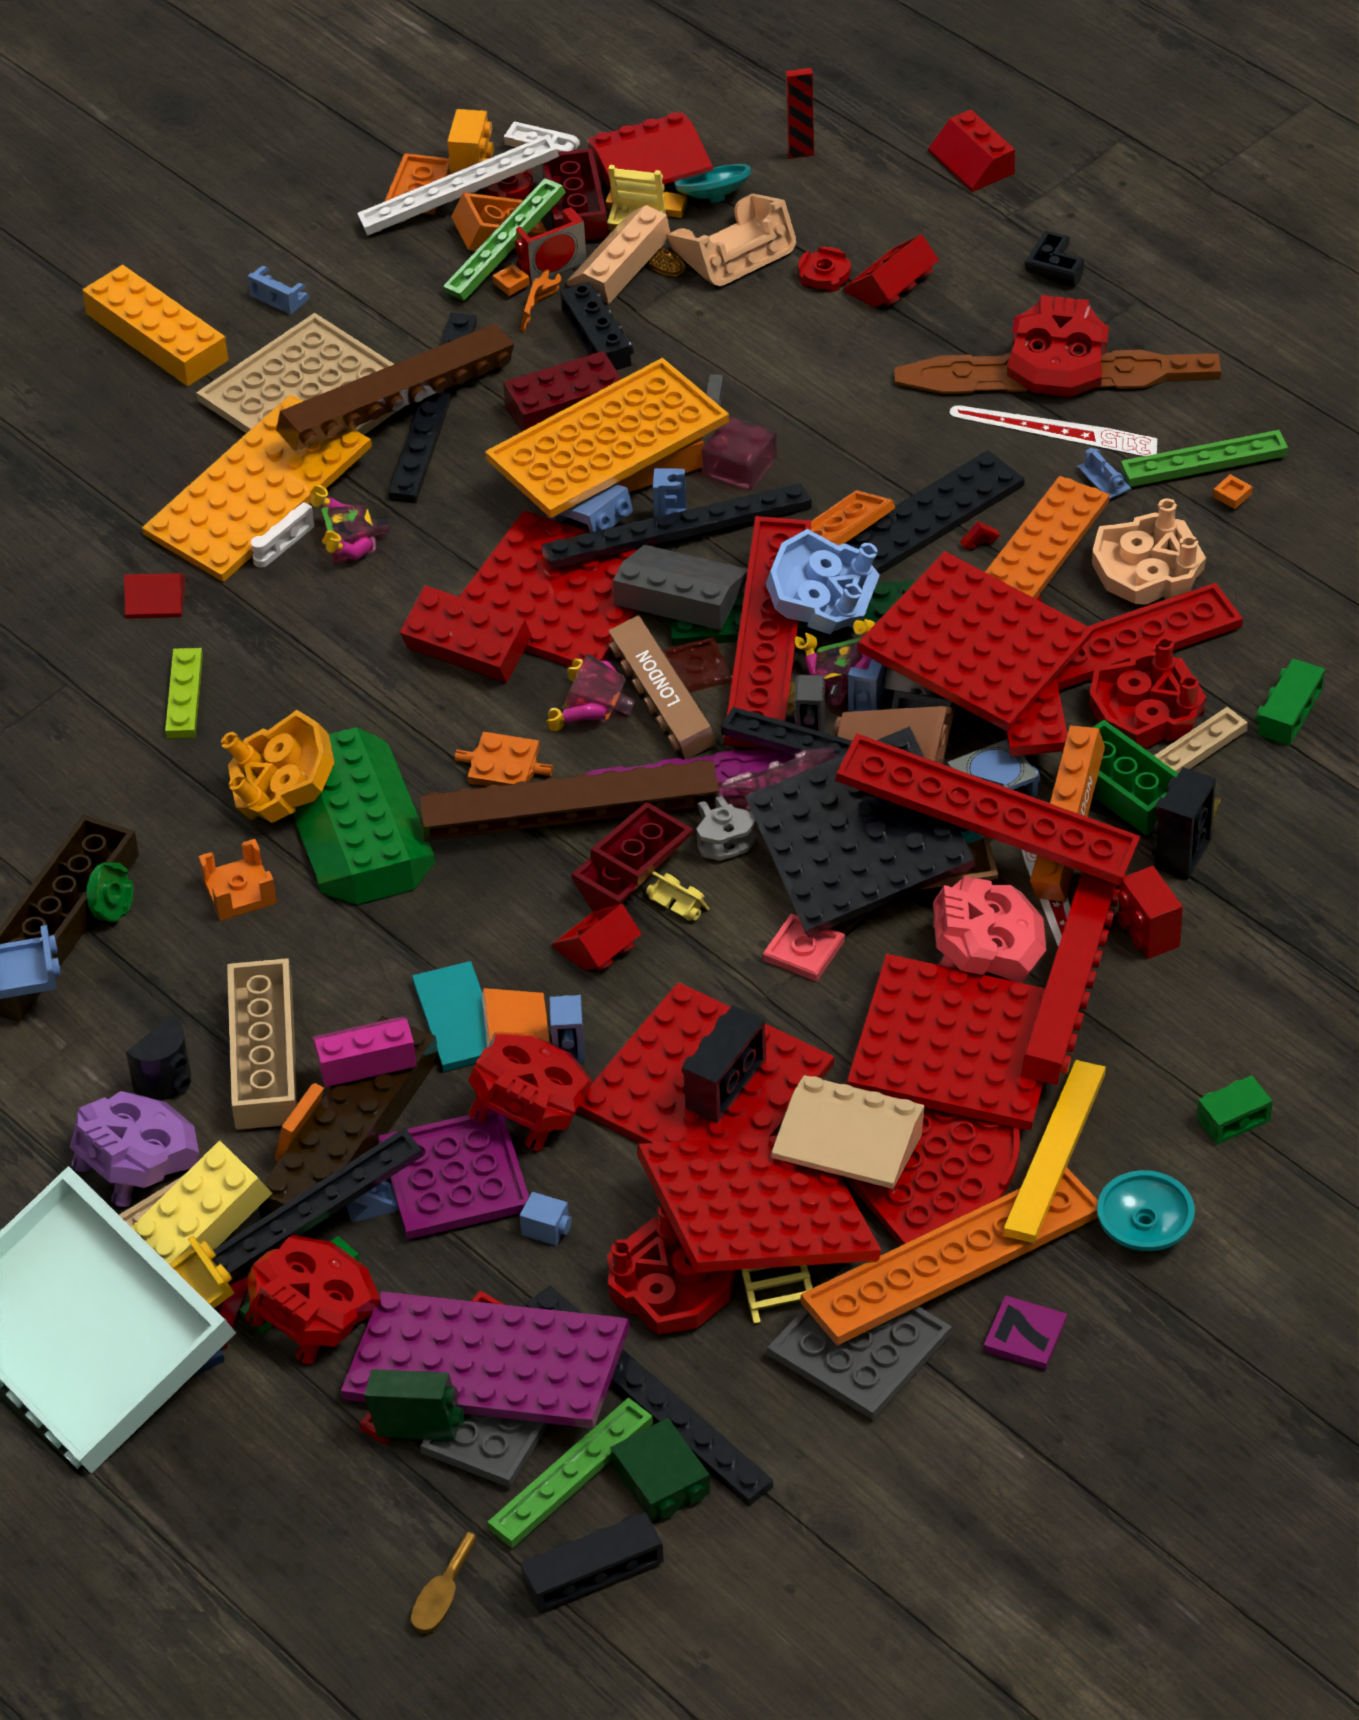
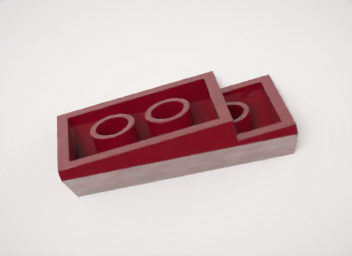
[571,802,693,911]

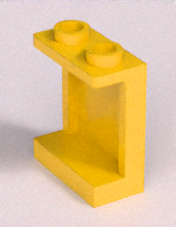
[169,1235,234,1308]

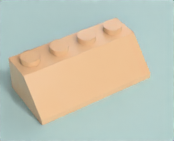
[566,205,670,305]

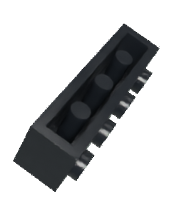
[560,282,634,370]
[520,1512,664,1613]

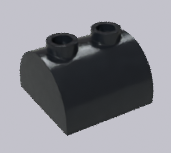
[126,1016,191,1100]

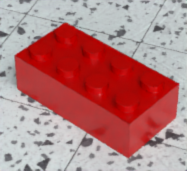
[400,585,532,683]

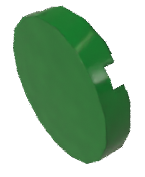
[87,862,134,922]

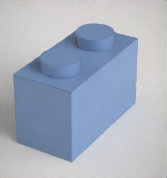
[550,995,585,1064]

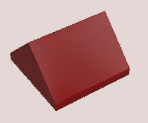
[124,573,186,619]

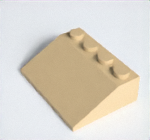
[771,1075,925,1189]

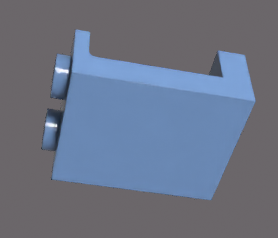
[546,484,633,533]
[848,659,887,712]
[0,925,61,999]

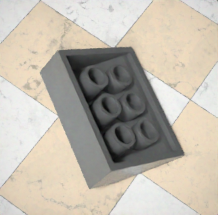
[613,545,748,630]

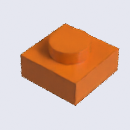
[492,264,530,296]
[1213,474,1253,509]

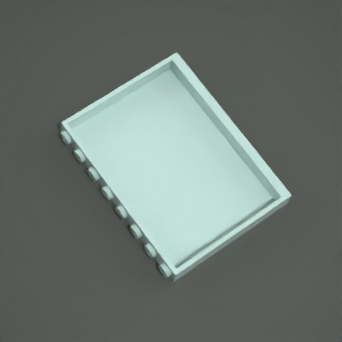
[0,1166,236,1474]

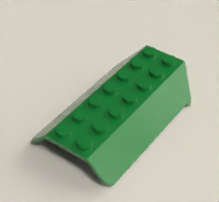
[292,727,435,905]

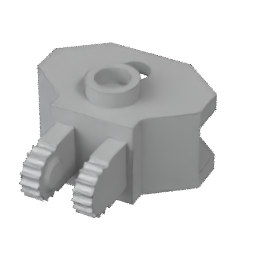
[696,796,757,861]

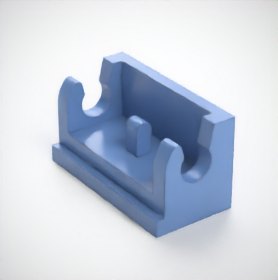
[247,266,309,315]
[653,468,687,518]

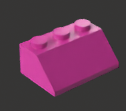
[312,1016,417,1087]

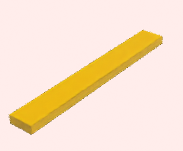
[1003,1060,1106,1244]

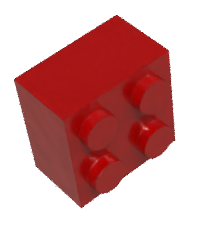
[1117,866,1183,959]

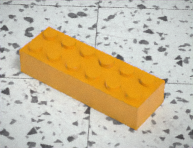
[82,265,229,386]

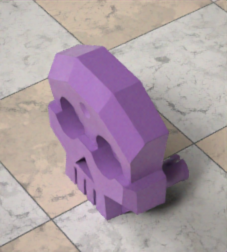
[69,1091,199,1207]

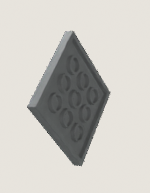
[767,1263,952,1420]

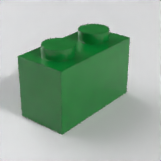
[1197,1075,1273,1145]

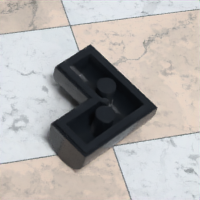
[1025,231,1084,285]

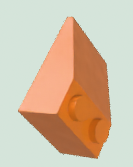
[451,192,547,252]

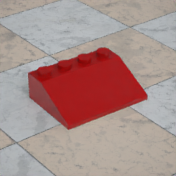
[587,112,713,190]

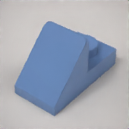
[347,1181,398,1222]

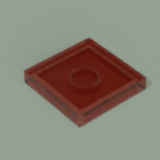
[662,637,732,693]

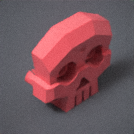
[933,876,1046,983]

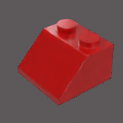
[552,904,642,971]

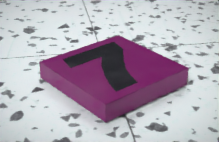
[983,1295,1067,1371]

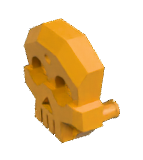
[221,710,335,823]

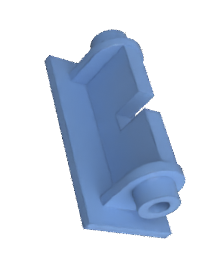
[1077,448,1131,499]

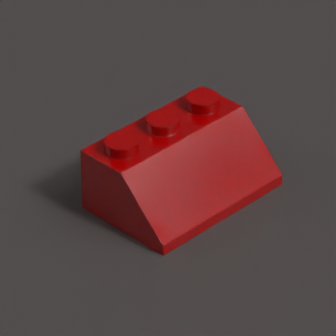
[928,109,1015,192]
[843,234,939,307]

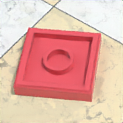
[762,913,845,982]

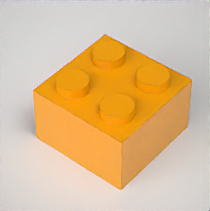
[447,109,494,175]

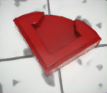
[960,521,1000,549]

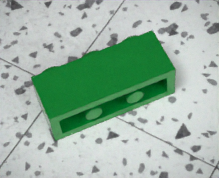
[1255,658,1325,746]

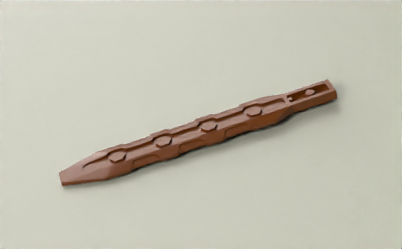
[894,350,1221,394]

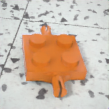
[455,731,554,787]

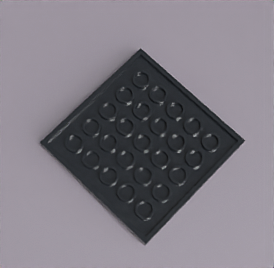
[745,726,976,937]

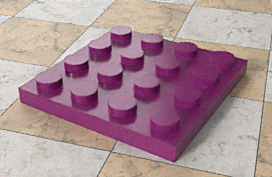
[378,1110,529,1240]

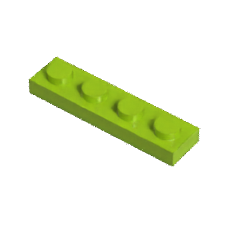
[165,648,203,739]

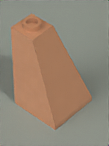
[834,706,956,764]

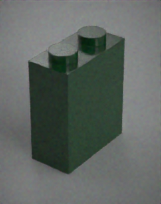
[364,1369,464,1441]
[610,1418,710,1523]

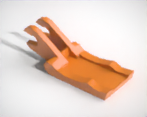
[519,270,561,333]

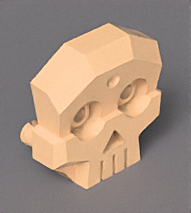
[1092,498,1206,605]

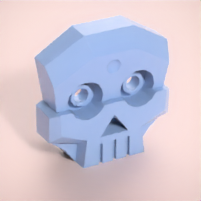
[766,529,880,635]

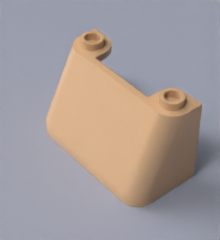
[667,193,796,286]

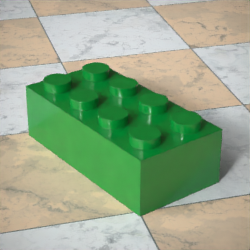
[1062,720,1179,836]

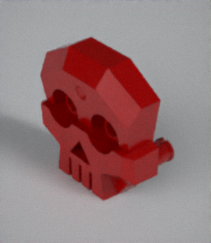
[1007,295,1109,397]
[1089,637,1206,748]
[468,1032,593,1151]
[607,1206,738,1334]
[245,1235,381,1364]

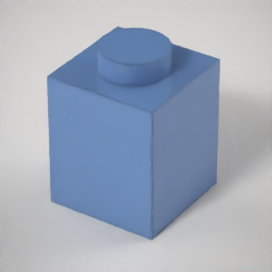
[519,1192,572,1246]

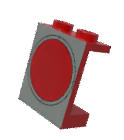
[514,207,586,283]

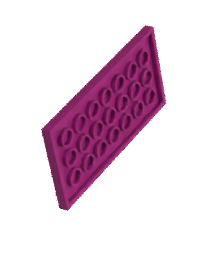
[341,1291,630,1429]

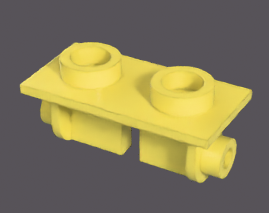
[646,871,710,921]

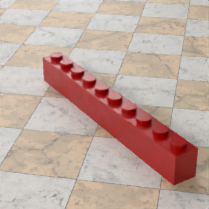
[1021,872,1127,1085]

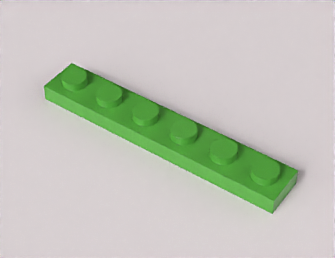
[443,178,566,301]
[1121,430,1288,487]
[487,1398,653,1548]

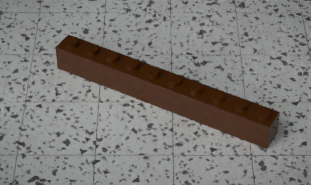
[276,323,515,451]
[419,760,719,841]

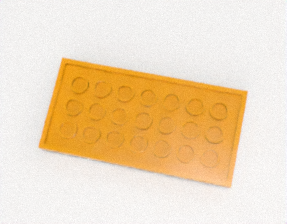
[485,358,729,518]
[142,394,372,582]

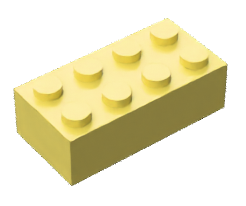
[131,1140,272,1264]

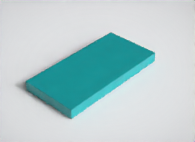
[412,961,487,1072]

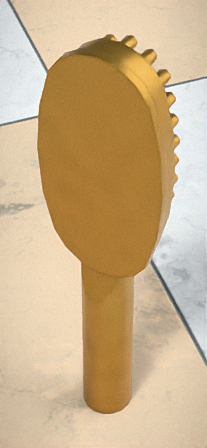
[609,231,685,278]
[411,1532,477,1635]

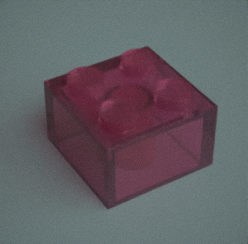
[702,416,777,490]

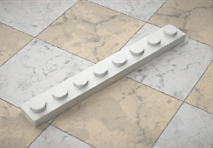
[358,134,559,235]

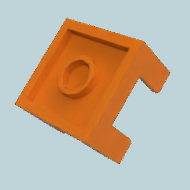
[198,839,277,921]

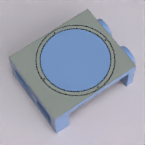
[947,739,1040,797]

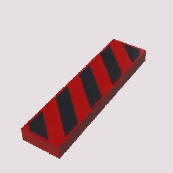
[786,68,814,159]

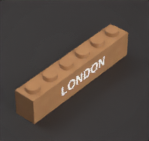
[608,615,716,759]

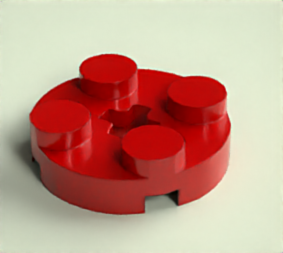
[483,169,534,200]
[798,247,851,292]

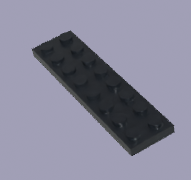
[844,450,1025,575]

